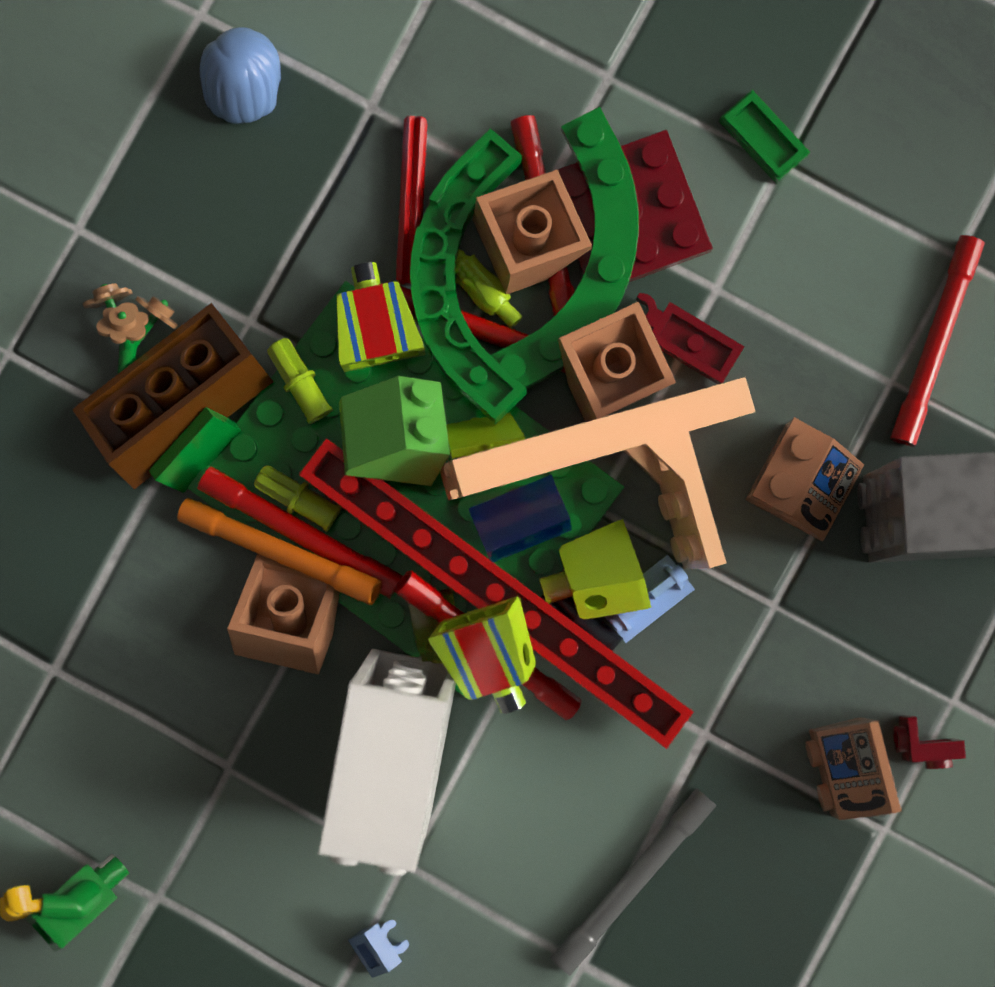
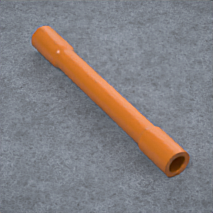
[177,498,382,605]

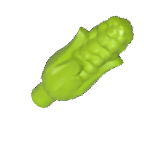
[455,249,523,328]

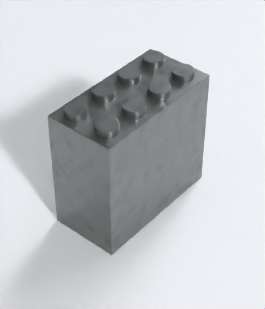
[857,452,995,563]

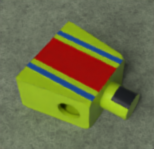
[337,262,426,372]
[428,596,535,714]

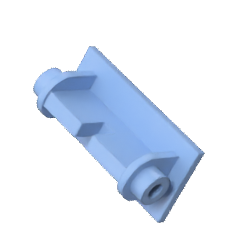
[605,555,695,643]

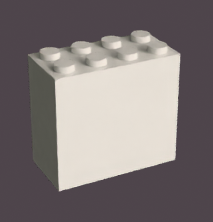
[319,649,456,875]

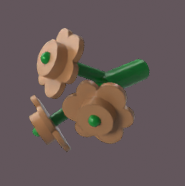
[83,283,178,375]

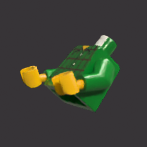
[0,854,129,952]

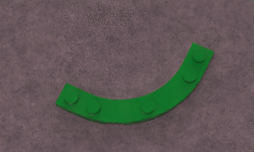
[490,106,639,389]
[410,128,527,425]

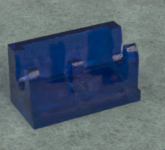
[469,475,572,562]

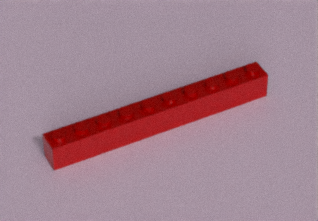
[299,438,694,749]

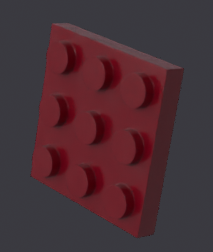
[557,129,713,282]

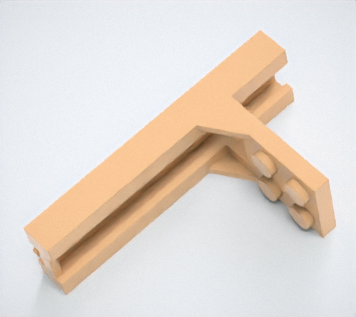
[440,377,755,569]

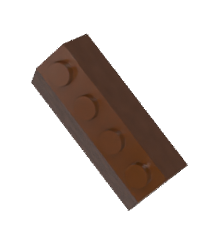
[72,302,273,489]

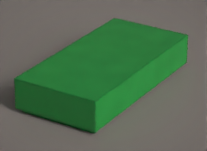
[719,89,810,184]
[149,407,241,493]

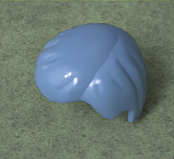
[200,27,281,124]

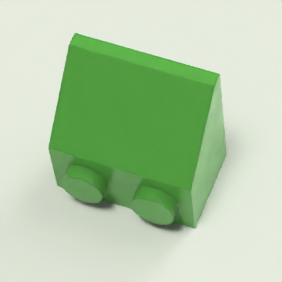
[339,376,450,486]

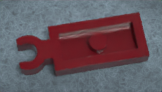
[636,293,745,385]

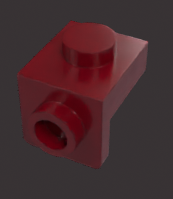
[893,715,966,769]

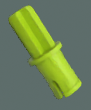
[267,338,333,424]
[254,465,342,531]

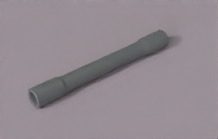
[550,788,717,976]

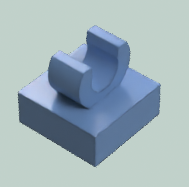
[348,920,409,978]

